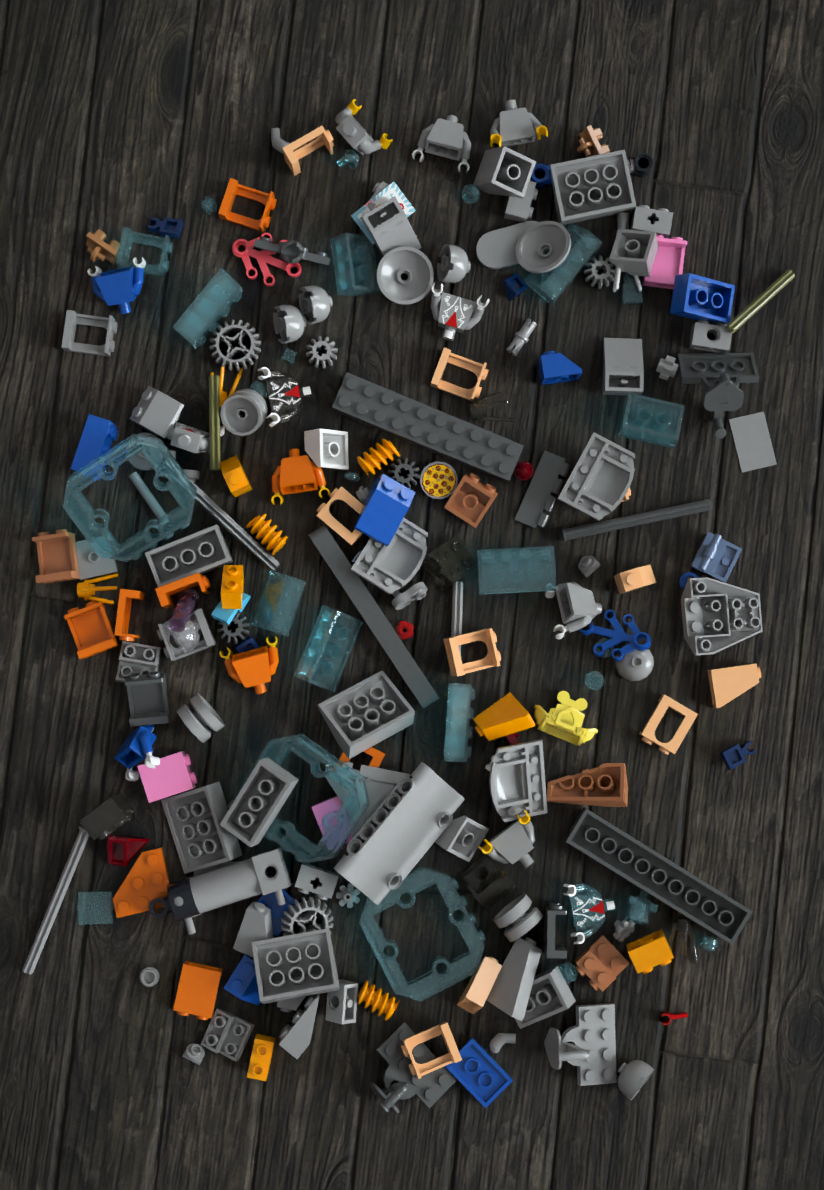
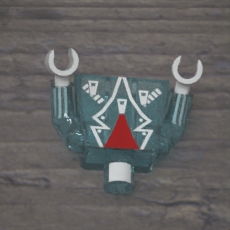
[563,883,615,944]

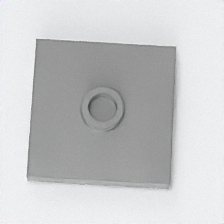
[76,534,118,581]

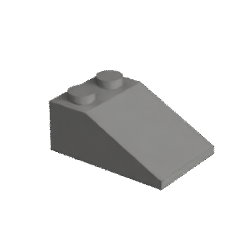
[515,966,576,1029]

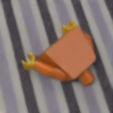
[271,449,330,505]
[219,636,279,694]

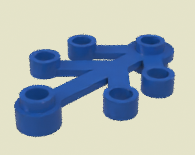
[579,609,651,661]

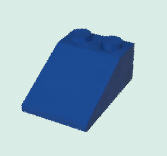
[354,474,416,547]

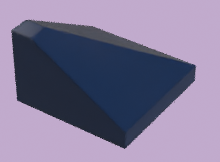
[503,273,528,301]

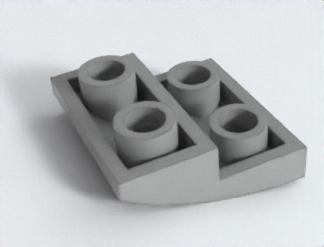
[115,641,161,683]
[200,1008,254,1062]

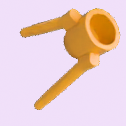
[210,366,243,407]
[77,573,119,604]

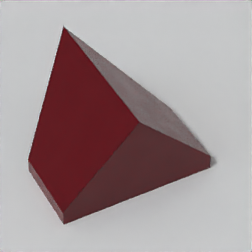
[107,834,150,866]

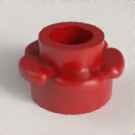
[395,621,414,640]

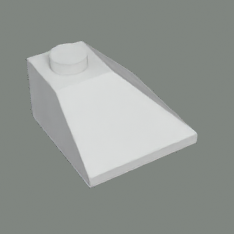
[304,428,349,470]

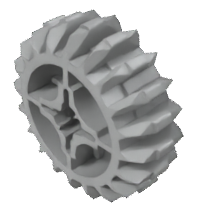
[210,319,261,371]
[281,896,333,936]

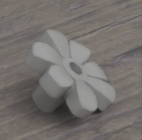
[336,883,360,908]
[613,920,635,942]

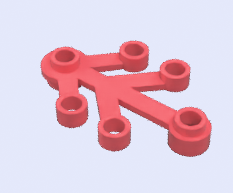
[232,232,302,287]

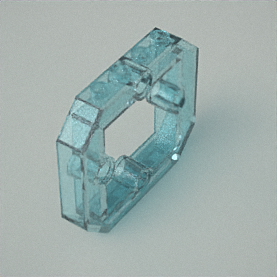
[63,434,197,562]
[238,733,370,863]
[359,866,486,1002]

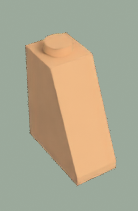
[614,565,656,594]
[707,663,761,708]
[457,956,502,1014]

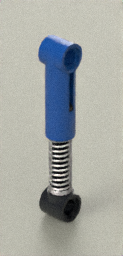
[530,153,653,188]

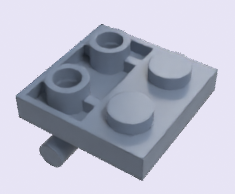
[690,532,742,583]

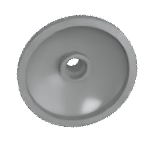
[515,221,571,273]
[377,246,434,305]

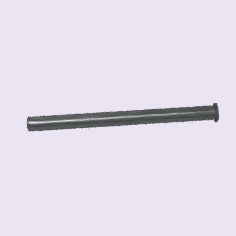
[159,458,280,571]
[561,499,712,543]

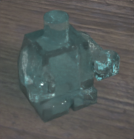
[625,890,658,925]

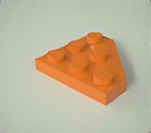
[113,847,170,918]

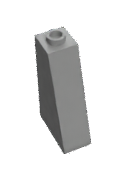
[486,937,542,1021]

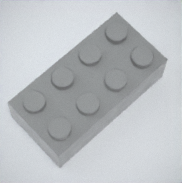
[145,524,233,588]
[220,758,299,847]

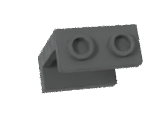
[124,671,171,727]
[544,902,567,959]

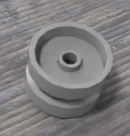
[220,388,268,436]
[177,693,225,743]
[493,893,543,942]

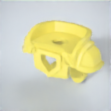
[534,691,598,746]

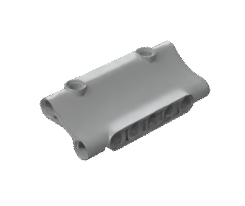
[334,762,465,905]

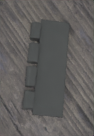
[514,450,571,529]

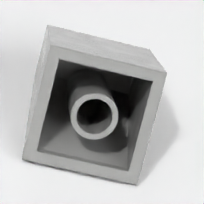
[473,146,536,198]

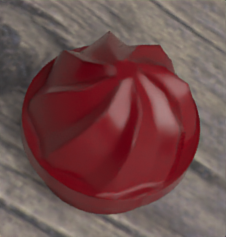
[514,461,534,481]

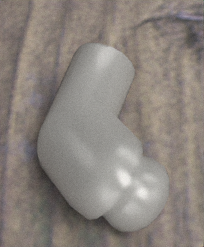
[271,128,290,153]
[489,1033,516,1053]

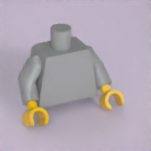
[335,99,392,155]
[490,100,548,147]
[478,810,535,868]

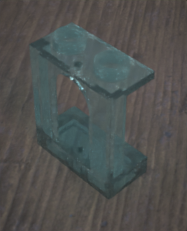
[116,227,173,277]

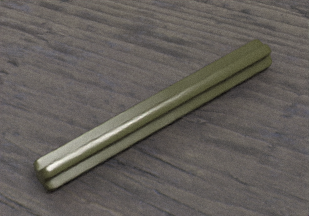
[726,269,795,333]
[209,375,221,471]

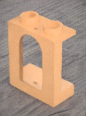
[282,126,334,176]
[430,348,489,402]
[317,486,364,546]
[443,628,501,677]
[639,694,698,755]
[401,1022,462,1079]

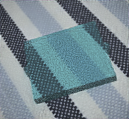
[76,891,114,925]

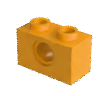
[221,565,244,609]
[247,1034,276,1081]

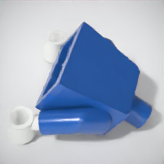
[87,257,146,314]
[114,725,160,782]

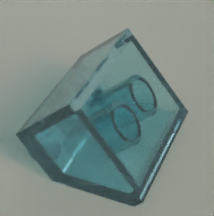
[330,233,381,296]
[618,393,685,448]
[252,571,306,637]

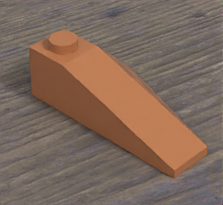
[547,763,628,807]

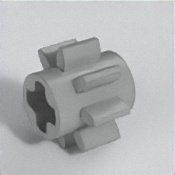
[656,355,679,380]

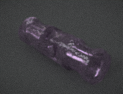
[168,589,199,632]

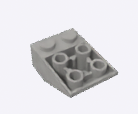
[360,196,422,257]
[602,338,644,396]
[279,994,320,1059]

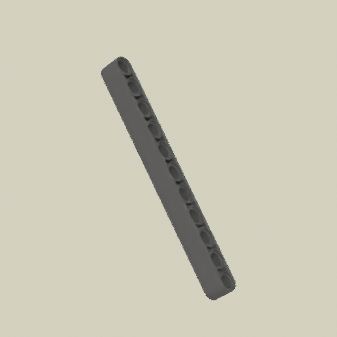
[308,525,439,709]

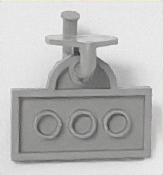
[544,1003,617,1086]

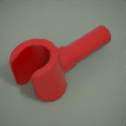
[661,1011,688,1025]

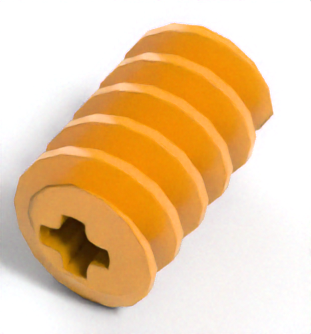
[357,438,400,477]
[246,513,288,555]
[358,980,400,1021]

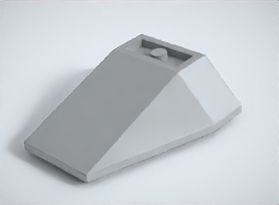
[681,577,763,656]

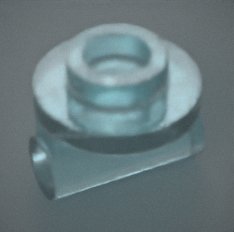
[337,149,359,169]
[558,962,578,984]

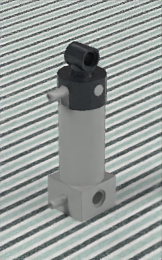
[149,847,292,935]

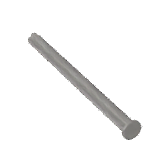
[22,826,93,975]

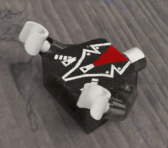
[258,367,312,427]

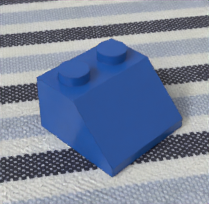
[538,351,582,385]
[224,954,260,1006]

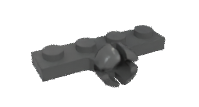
[254,236,330,266]

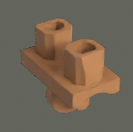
[577,125,610,157]
[86,229,121,264]

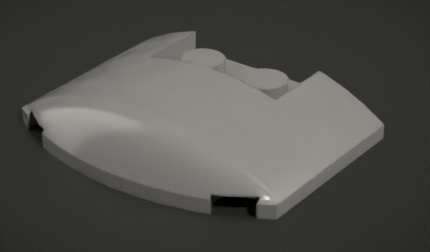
[558,432,635,521]
[350,518,428,594]
[489,739,548,822]

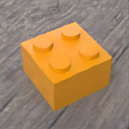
[626,929,674,974]

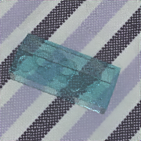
[523,224,603,305]
[173,268,243,349]
[476,546,556,595]
[294,605,363,692]
[443,683,475,762]

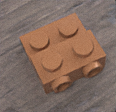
[444,473,498,528]
[574,934,630,992]

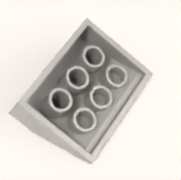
[550,150,636,225]
[318,670,415,759]
[161,781,243,874]
[251,928,340,1004]

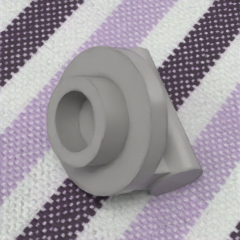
[578,556,601,578]
[182,1043,205,1065]

